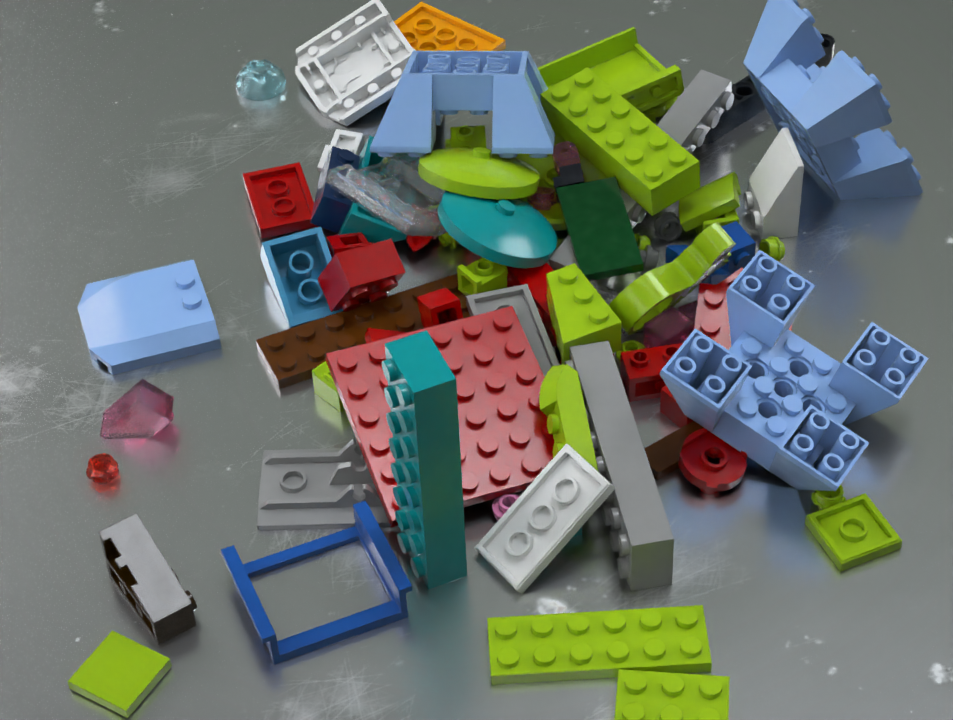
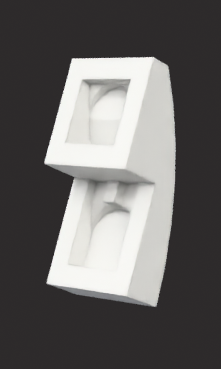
[317,129,365,171]

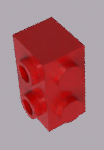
[620,343,683,402]

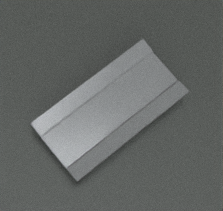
[257,439,399,530]

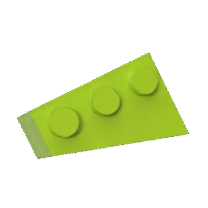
[546,263,622,365]

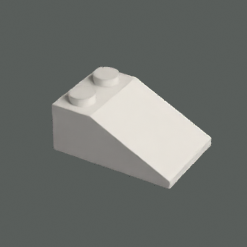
[743,127,804,239]

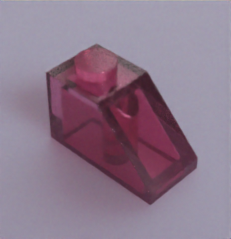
[100,379,174,439]

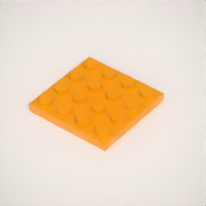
[394,2,506,51]

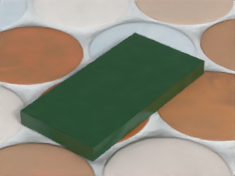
[556,176,644,281]

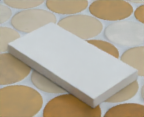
[474,443,615,594]

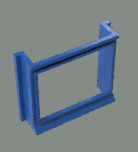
[221,500,413,665]

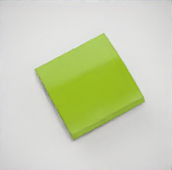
[679,171,741,232]

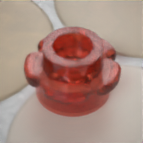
[86,453,119,484]

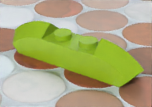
[539,364,599,472]

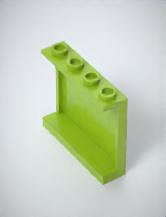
[538,27,684,112]

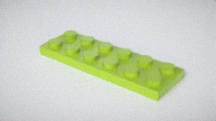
[487,605,712,685]

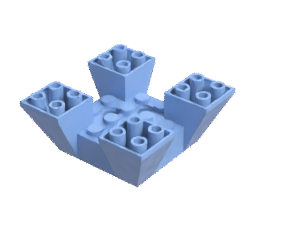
[743,0,923,200]
[370,51,555,158]
[659,250,929,491]

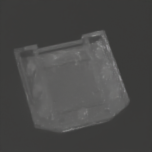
[326,153,447,236]

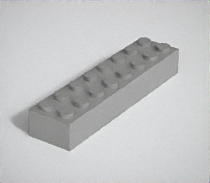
[565,341,674,592]

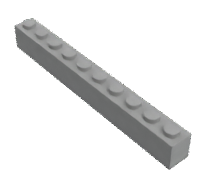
[549,70,734,283]

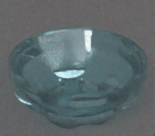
[236,59,286,101]

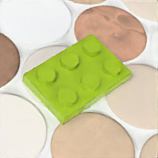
[615,669,730,720]

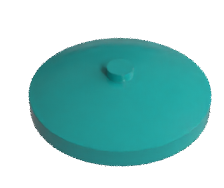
[438,191,557,268]

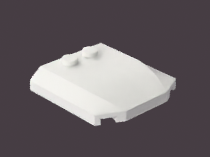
[295,0,416,126]

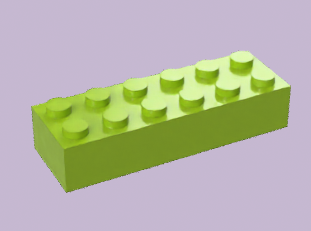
[540,68,700,216]

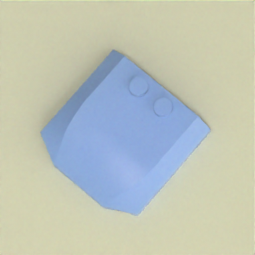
[77,259,221,375]

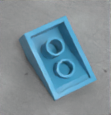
[260,226,343,328]

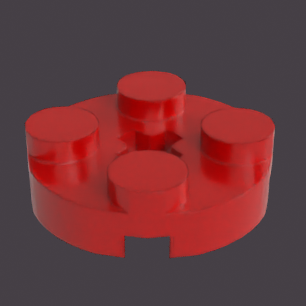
[678,428,747,495]

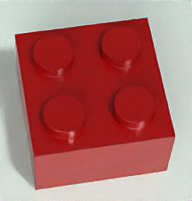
[317,239,406,312]

